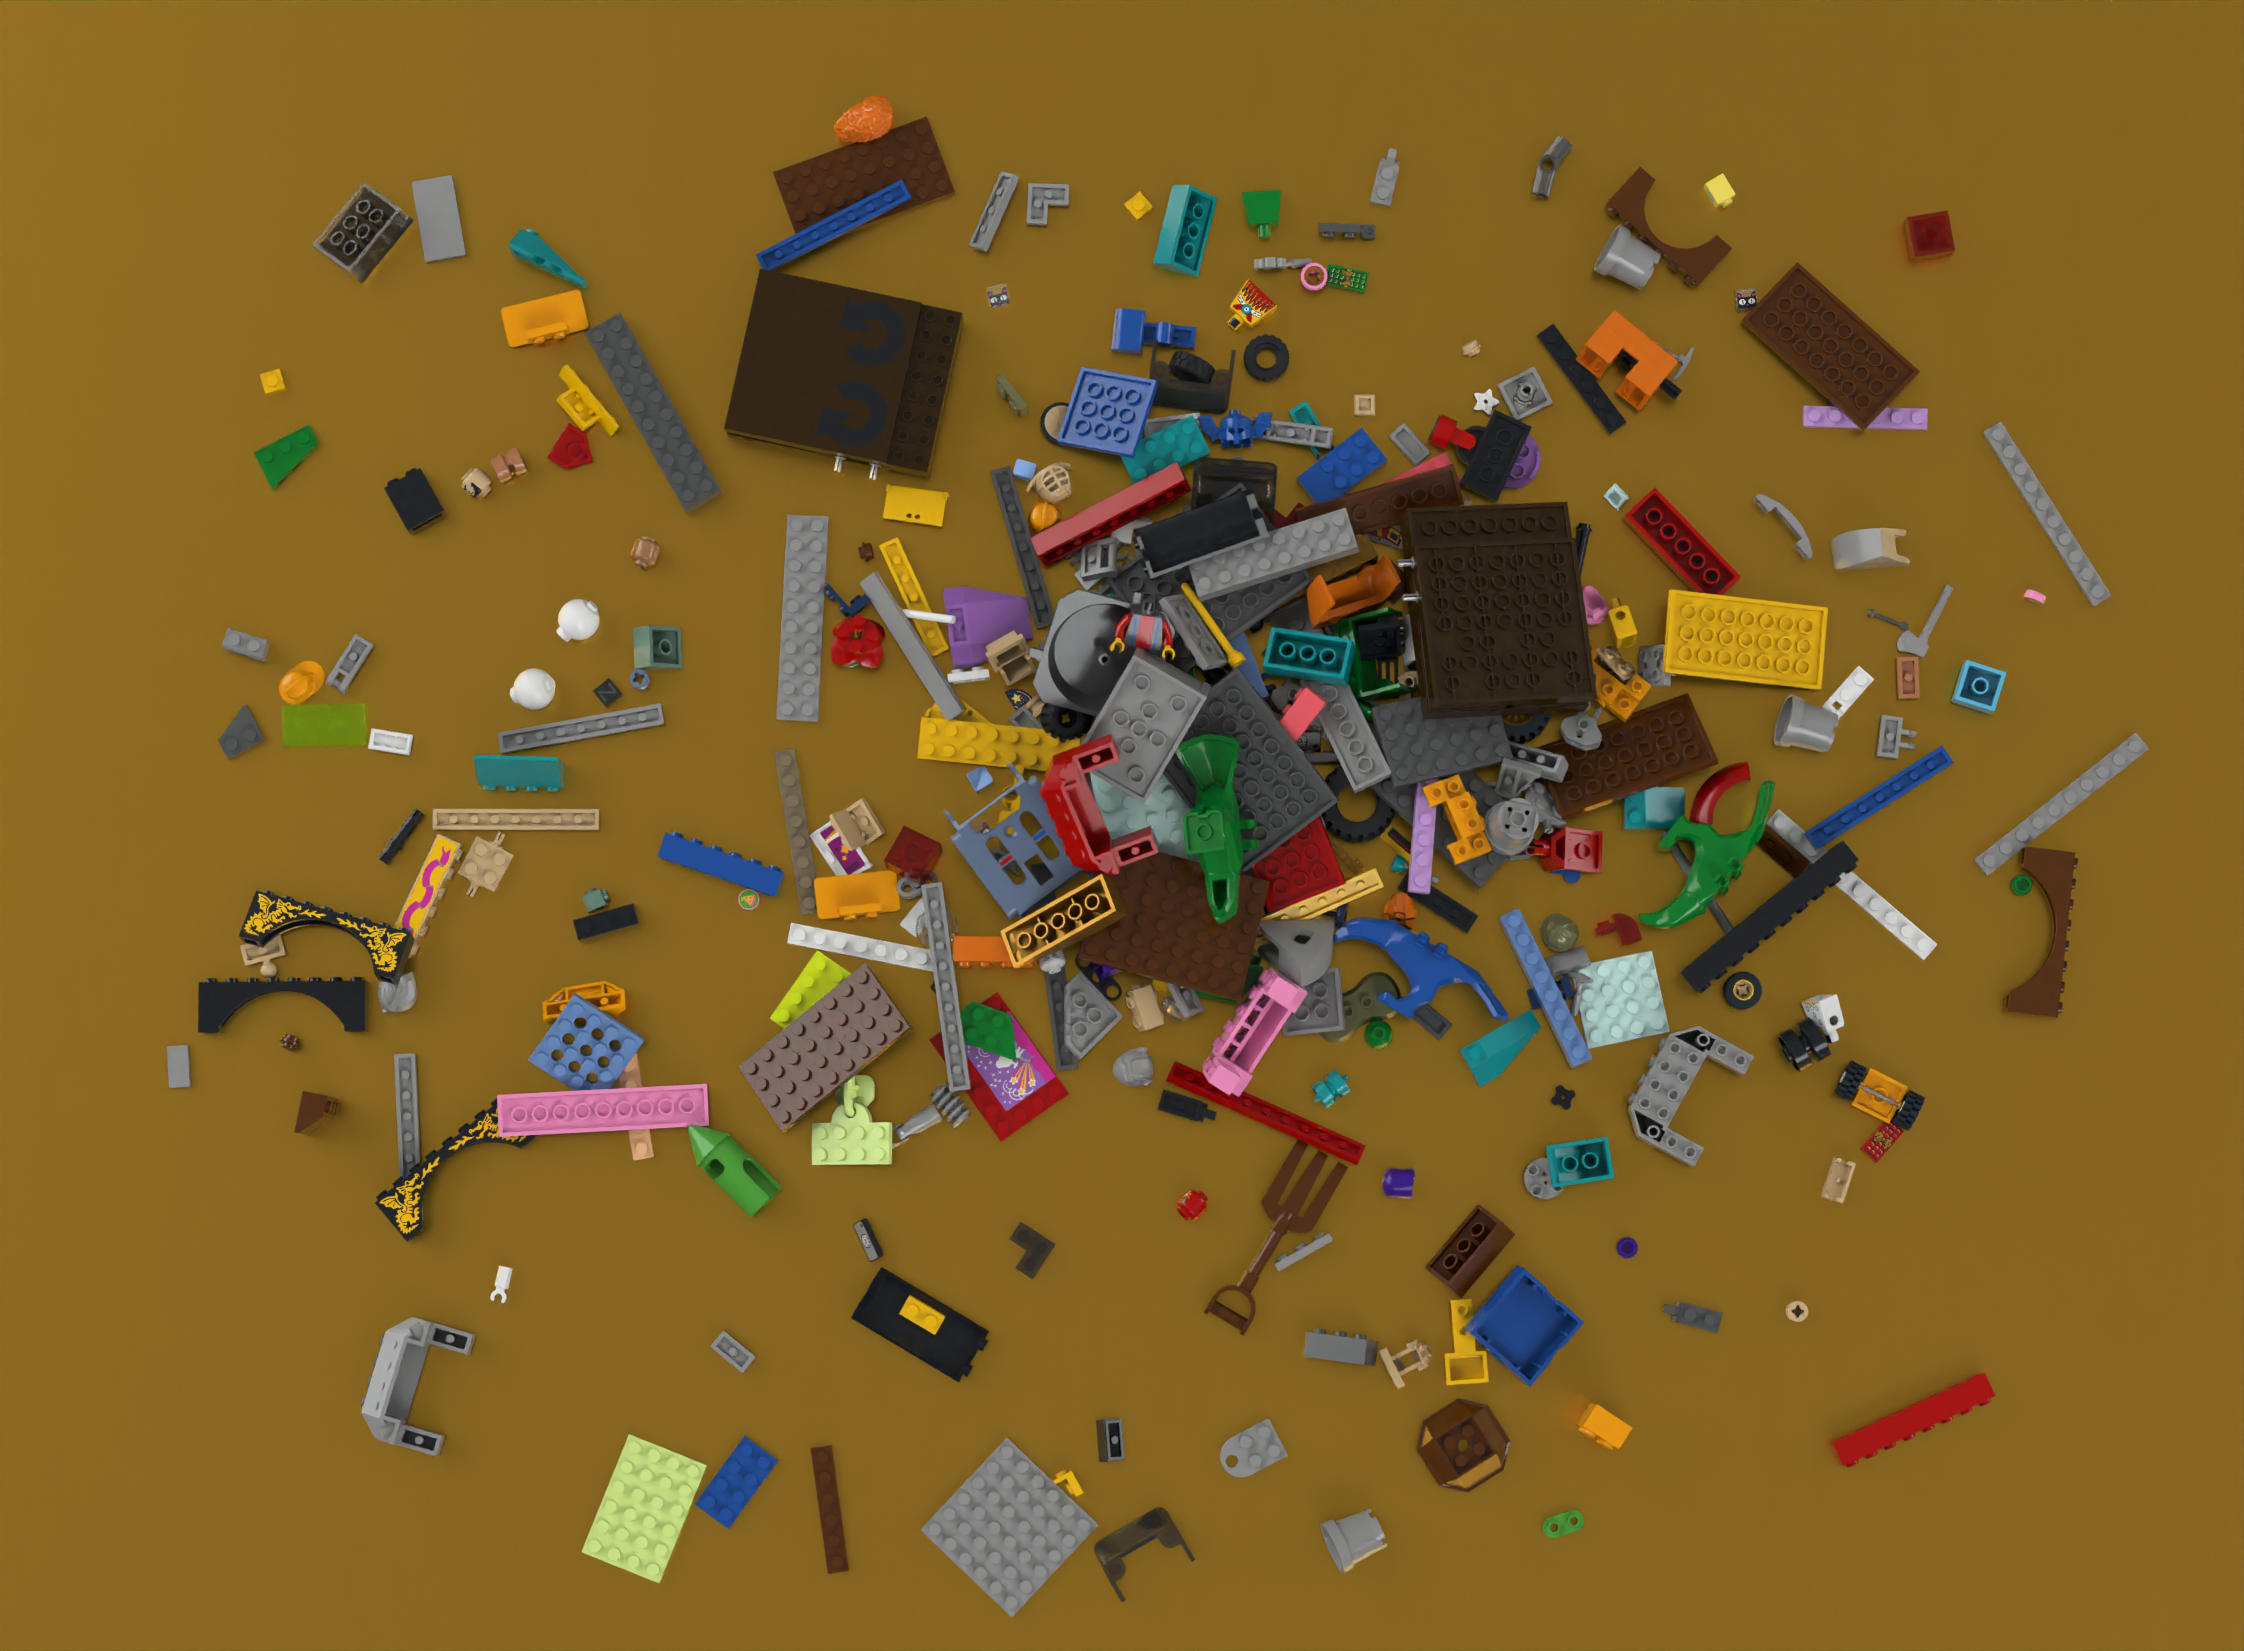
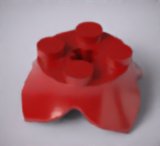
[830,615,885,668]

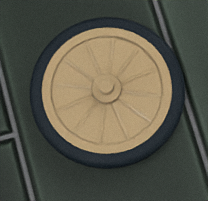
[1040,402,1069,445]

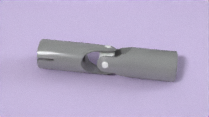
[892,1104,942,1149]

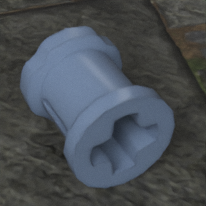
[629,669,650,690]

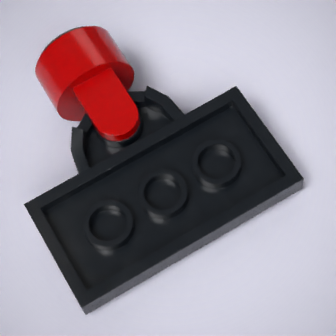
[1428,409,1532,502]

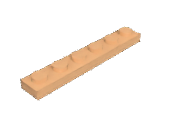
[613,1040,655,1161]

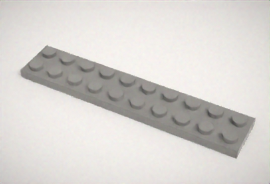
[776,515,829,722]
[1269,597,1392,793]

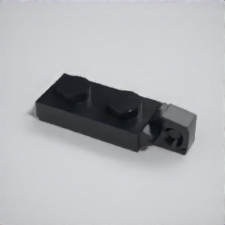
[1158,1089,1217,1122]

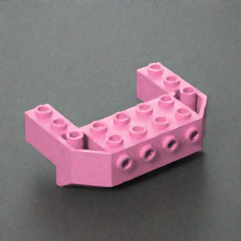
[1202,967,1308,1097]

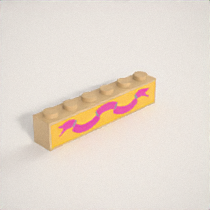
[393,834,464,958]

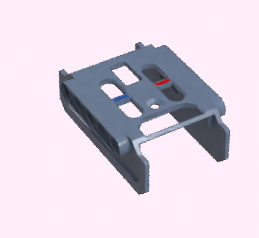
[942,762,1095,919]

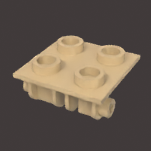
[1595,646,1635,685]

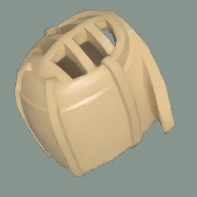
[1026,462,1072,505]

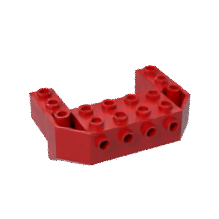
[1039,734,1159,875]

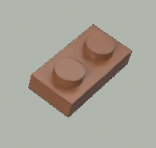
[1896,657,1920,699]

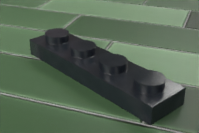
[1397,871,1478,934]

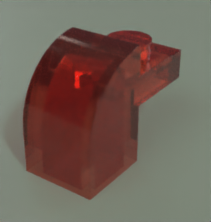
[1594,913,1642,947]

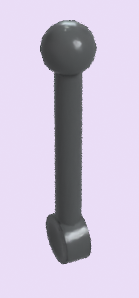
[1867,609,1908,630]

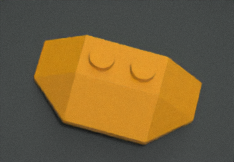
[542,981,626,1026]

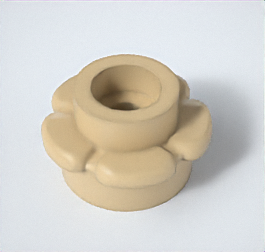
[1461,339,1481,357]

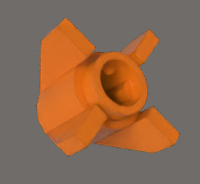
[1381,892,1417,930]

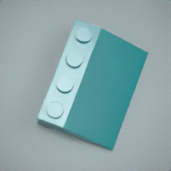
[474,755,564,792]

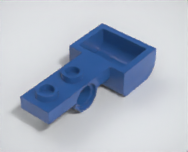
[1111,308,1196,354]

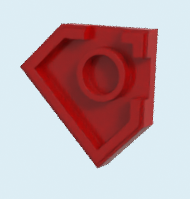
[547,423,593,469]

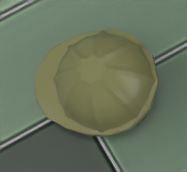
[1540,914,1579,953]

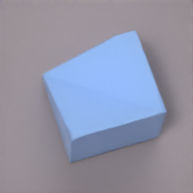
[1013,459,1037,482]
[966,765,994,793]

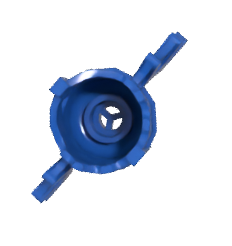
[1198,410,1273,449]

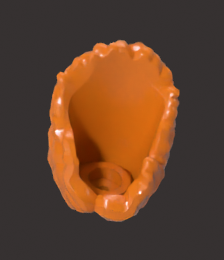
[834,94,894,143]

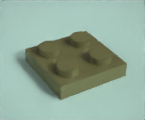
[996,373,1029,418]

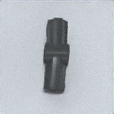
[1532,135,1573,198]

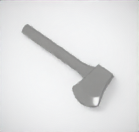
[1897,585,1953,659]

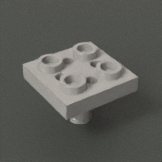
[1497,366,1553,421]
[1638,644,1676,688]

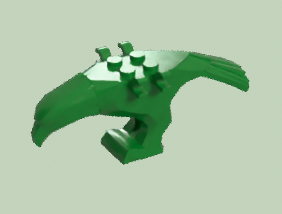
[1175,733,1259,924]
[1639,780,1776,930]

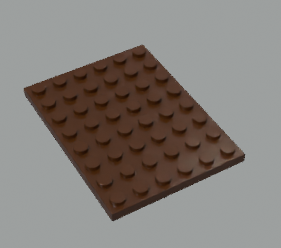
[1078,839,1270,1002]

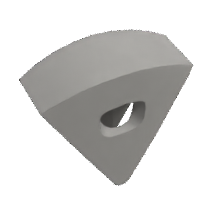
[1831,527,1910,570]
[1258,920,1335,987]

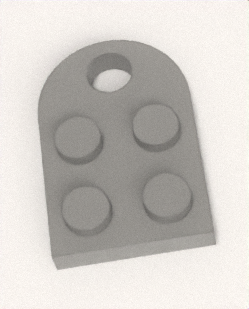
[1220,1418,1288,1477]

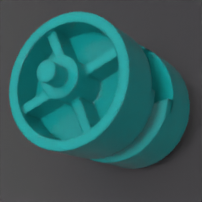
[1311,1069,1351,1108]

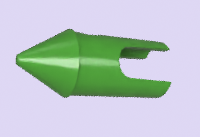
[688,1124,782,1218]

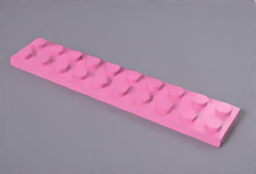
[497,1084,709,1137]

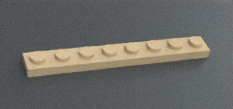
[433,809,600,830]

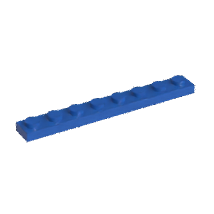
[756,180,911,271]
[1804,746,1954,851]

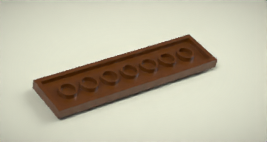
[1295,464,1464,536]

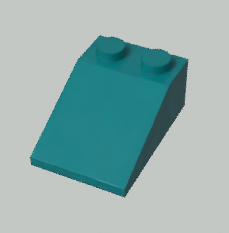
[1622,787,1685,830]
[1546,1137,1614,1188]

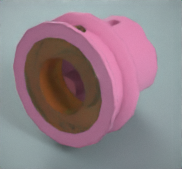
[1301,263,1327,290]

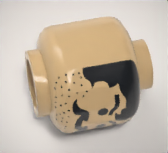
[461,468,492,498]

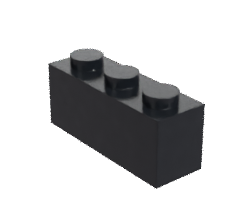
[573,904,641,942]

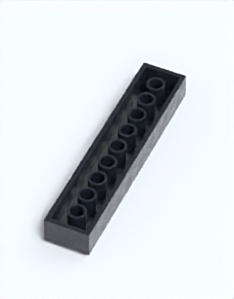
[1678,841,1859,993]

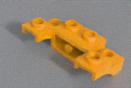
[1589,638,1652,722]
[1421,774,1492,865]

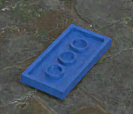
[695,1436,779,1529]

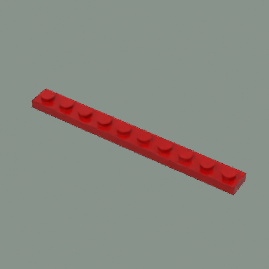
[1166,1061,1366,1165]

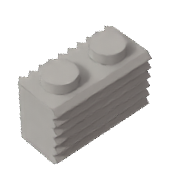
[222,628,271,662]

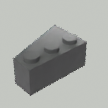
[1304,1328,1379,1366]

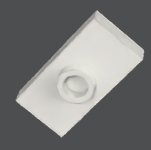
[368,728,413,756]

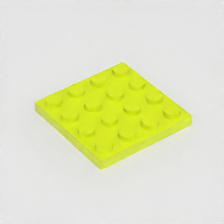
[770,950,851,1029]

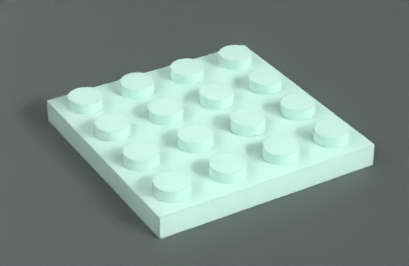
[1572,950,1670,1049]

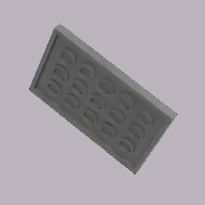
[1371,697,1513,789]

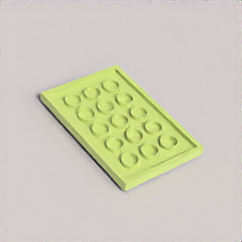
[582,1434,707,1583]

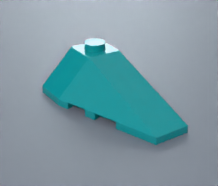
[508,229,588,289]
[1459,1009,1541,1087]

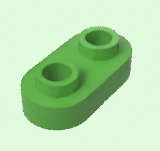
[1543,1510,1584,1538]

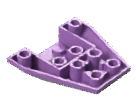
[943,586,1033,670]

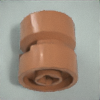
[490,447,528,483]

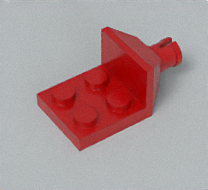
[1527,827,1603,874]

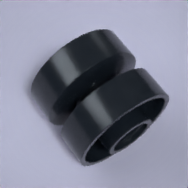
[1777,1017,1831,1073]

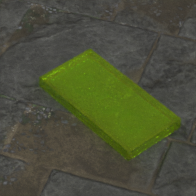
[282,703,367,748]

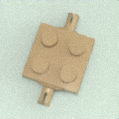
[458,831,514,897]

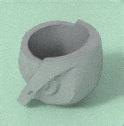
[378,972,417,1013]
[1112,1047,1153,1087]

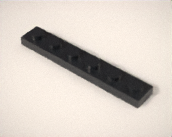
[1536,324,1626,435]

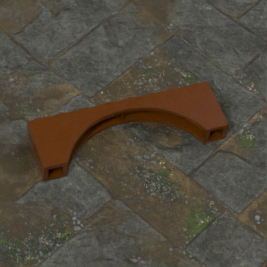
[2005,847,2078,1019]

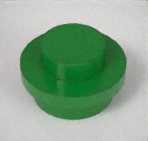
[2011,875,2032,895]

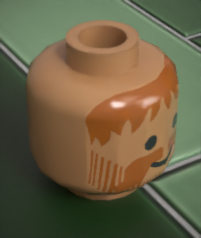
[630,536,660,569]

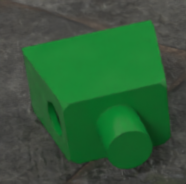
[1242,189,1281,239]

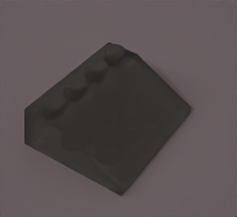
[312,182,414,284]

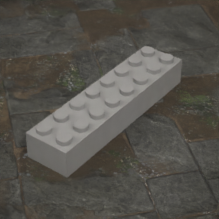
[1189,508,1359,602]

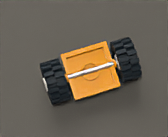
[1834,1060,1925,1131]

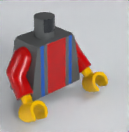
[1110,599,1175,661]

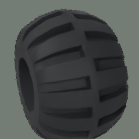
[1040,703,1092,743]

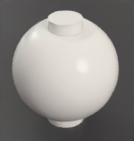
[556,599,600,642]
[510,668,556,710]

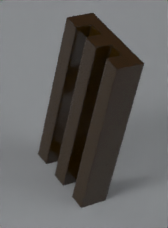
[1377,657,1399,699]

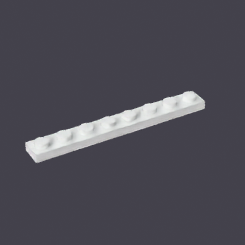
[787,923,933,972]

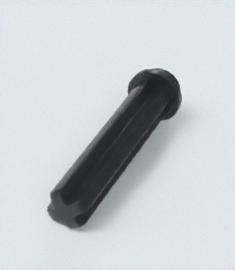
[1575,523,1592,577]

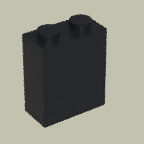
[384,468,446,534]

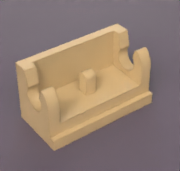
[1820,1157,1856,1204]

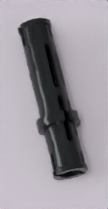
[377,807,425,865]

